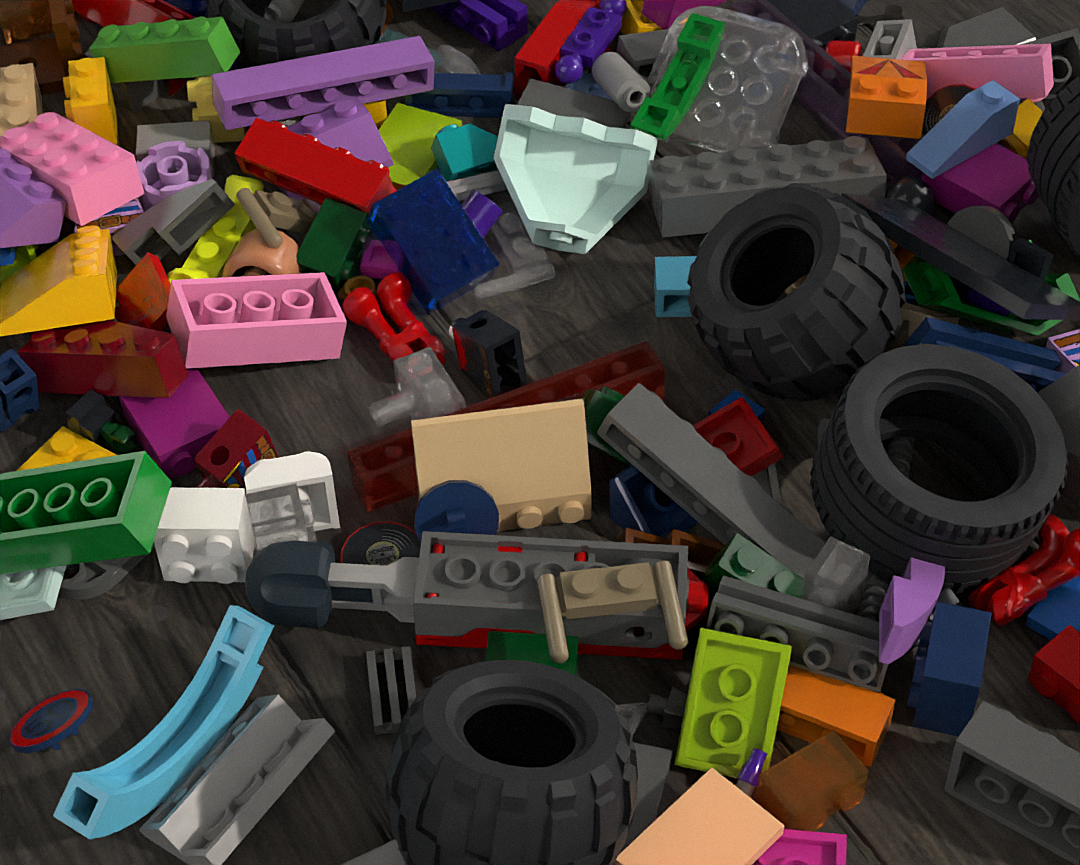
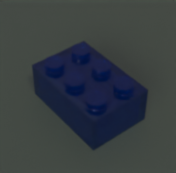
[366,168,500,315]

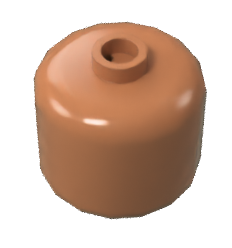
[222,229,302,277]

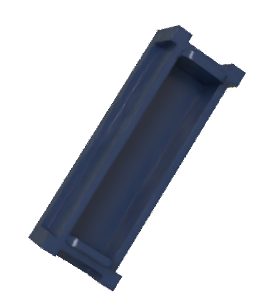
[405,72,514,118]

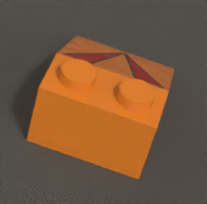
[846,56,927,139]

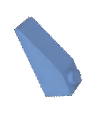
[906,80,1020,179]

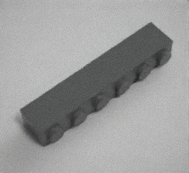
[597,383,836,583]

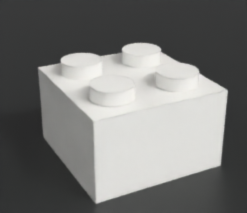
[154,487,255,584]

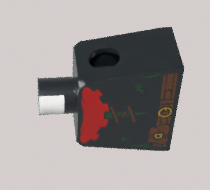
[449,310,529,407]

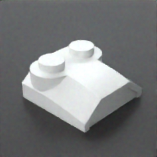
[244,451,340,543]

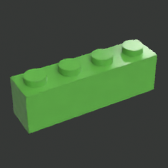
[89,16,240,83]

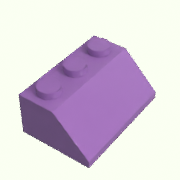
[279,97,394,200]
[0,148,67,248]

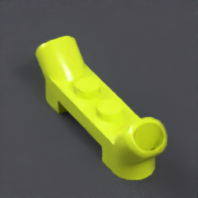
[167,175,264,283]

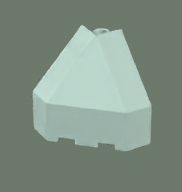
[493,104,658,254]

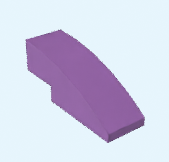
[879,557,945,664]

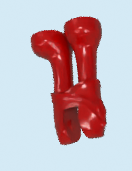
[342,272,446,380]
[968,514,1080,626]

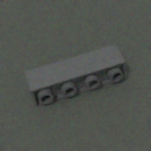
[705,575,888,693]

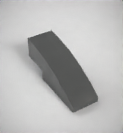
[111,179,235,265]

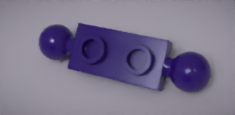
[555,0,627,84]

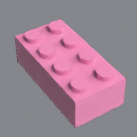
[0,112,144,226]
[166,272,347,369]

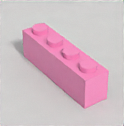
[900,43,1054,102]

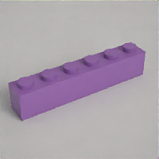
[212,36,435,130]

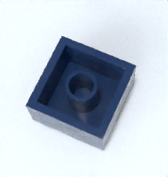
[907,602,992,737]

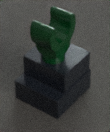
[66,389,136,455]

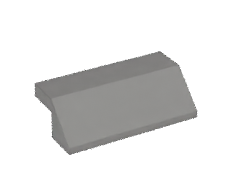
[139,694,335,865]

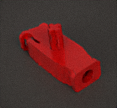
[513,0,611,100]

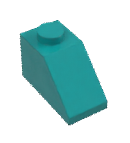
[431,124,499,182]

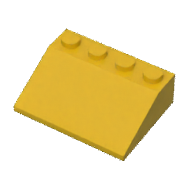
[0,225,117,337]

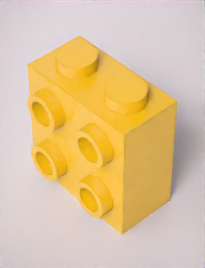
[63,57,120,147]

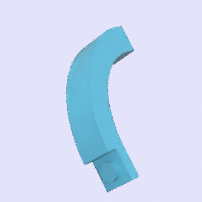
[53,605,274,839]

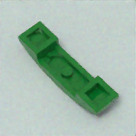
[630,13,725,140]

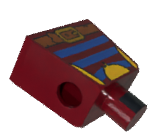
[194,408,279,503]

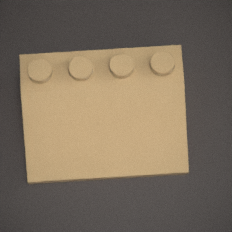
[411,399,591,531]

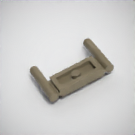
[236,188,361,263]
[537,561,688,664]

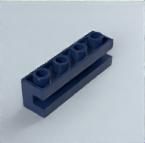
[904,317,1065,393]

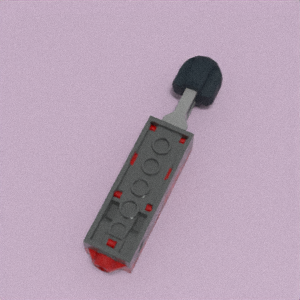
[245,531,709,660]

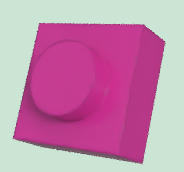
[360,240,406,279]

